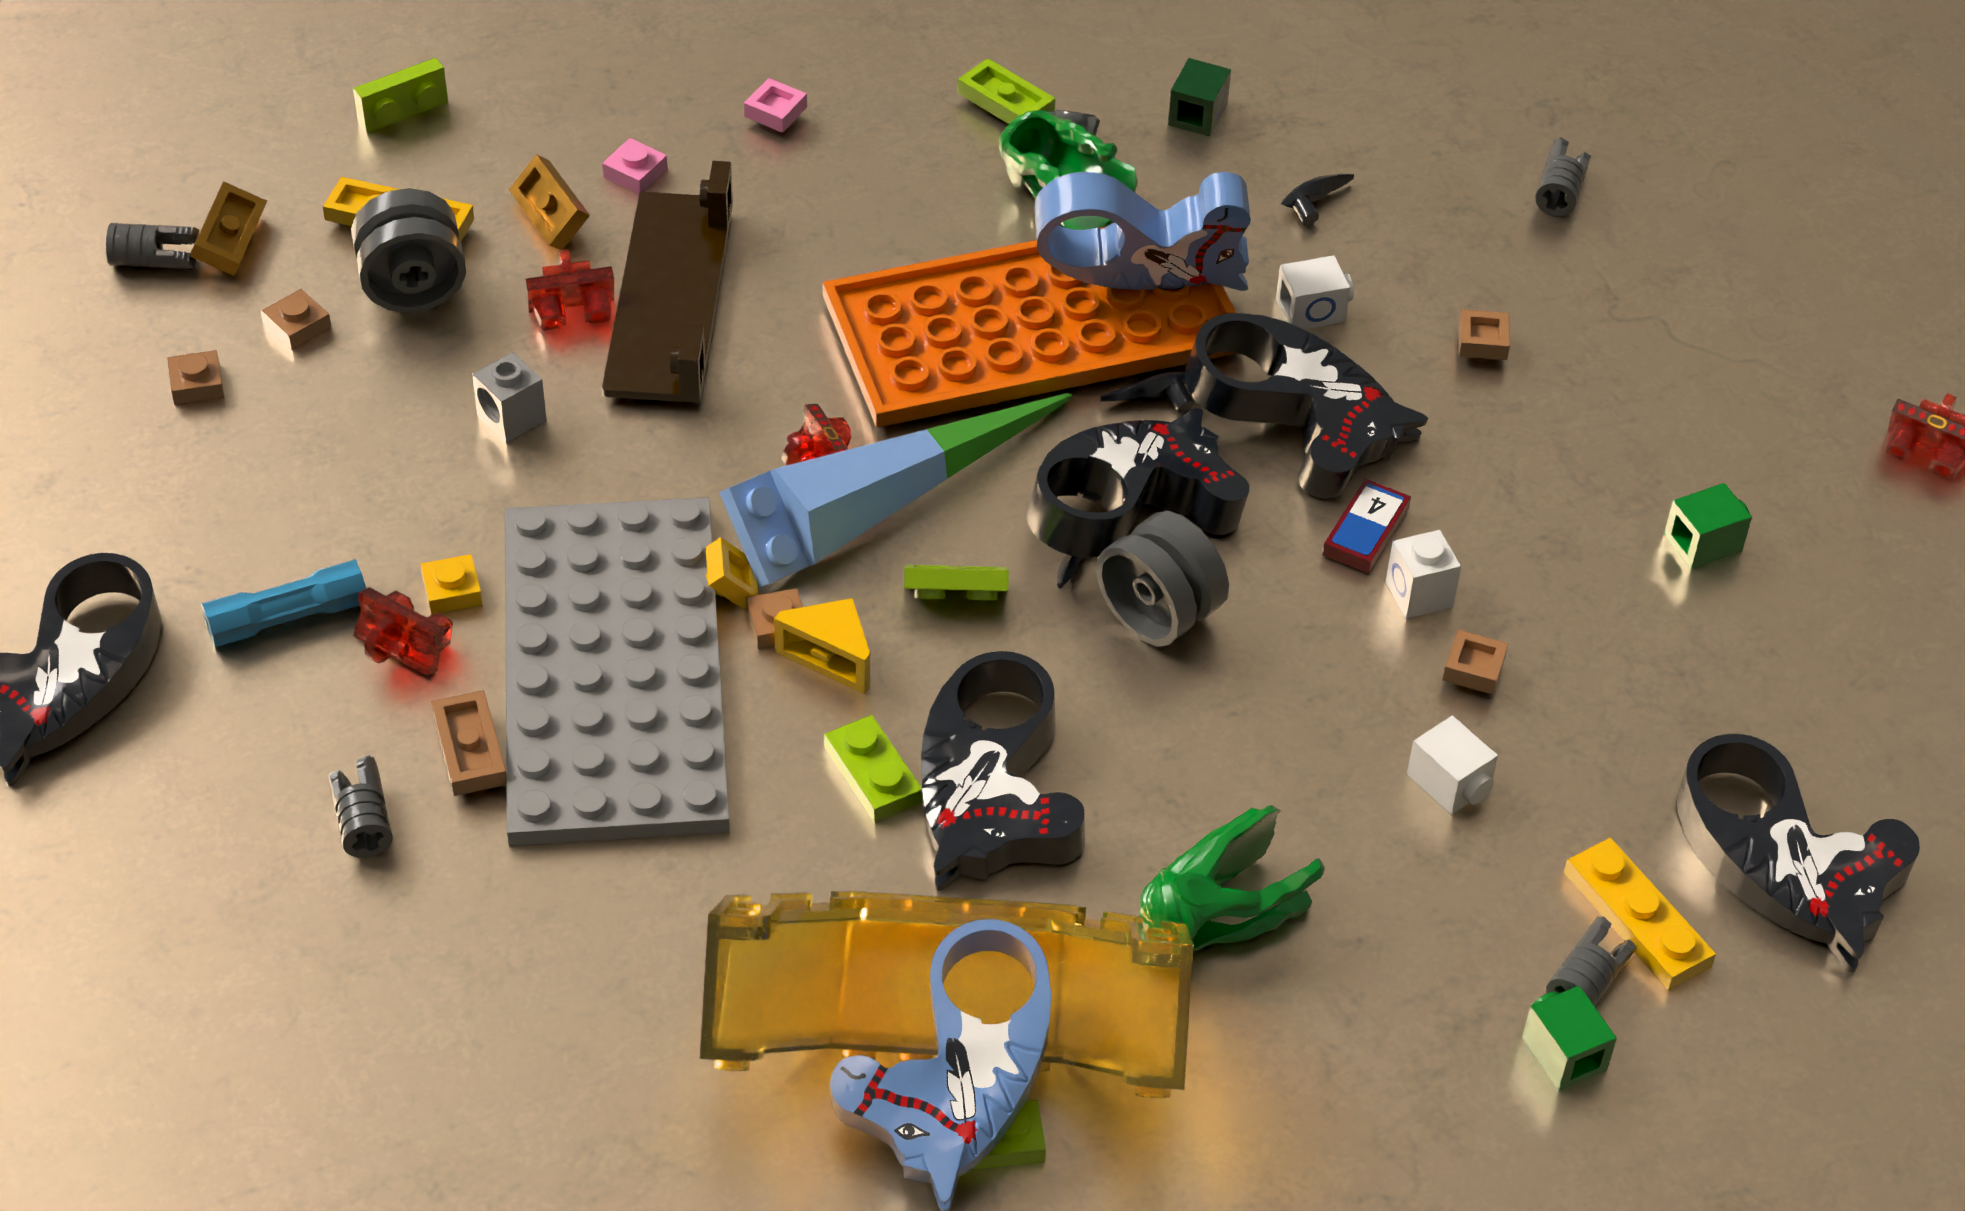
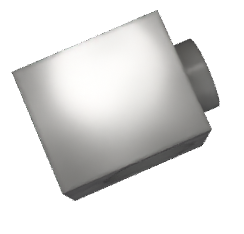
[472,352,547,443]

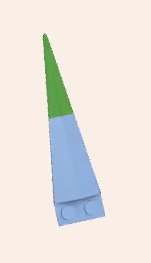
[719,393,1072,587]

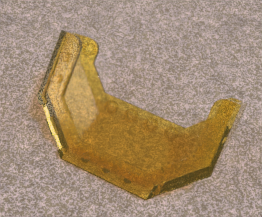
[700,890,1194,1098]

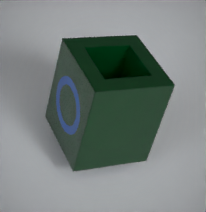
[1168,58,1231,137]

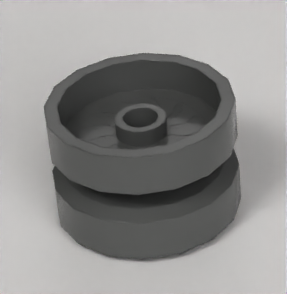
[351,188,466,313]
[1096,511,1229,647]

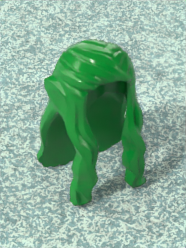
[999,110,1138,230]
[1140,805,1325,960]

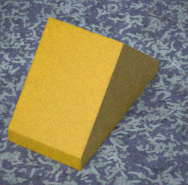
[774,598,870,694]

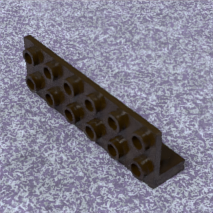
[602,161,733,403]

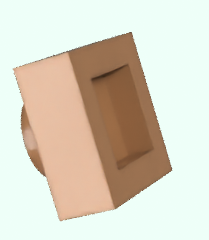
[261,289,332,350]
[1458,309,1510,360]
[167,350,224,405]
[746,588,803,649]
[1442,629,1509,694]

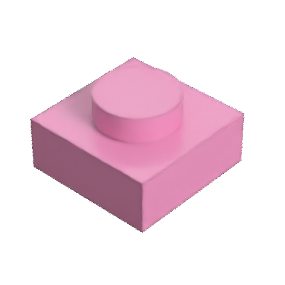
[744,78,807,133]
[602,138,668,194]

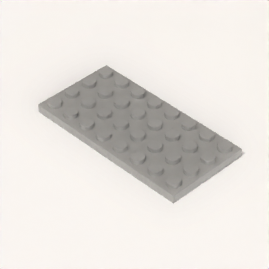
[505,497,730,846]

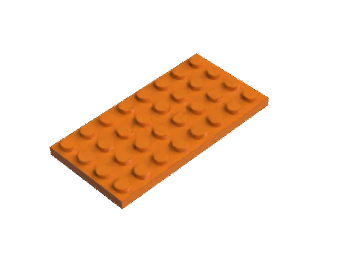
[823,226,1237,428]

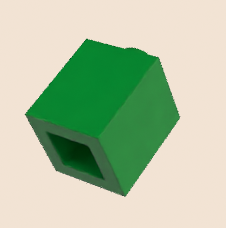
[1664,483,1752,569]
[1522,986,1617,1091]

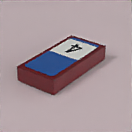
[1322,479,1411,574]

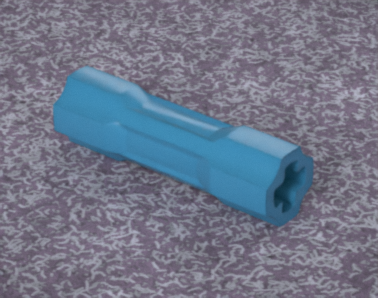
[201,559,369,647]

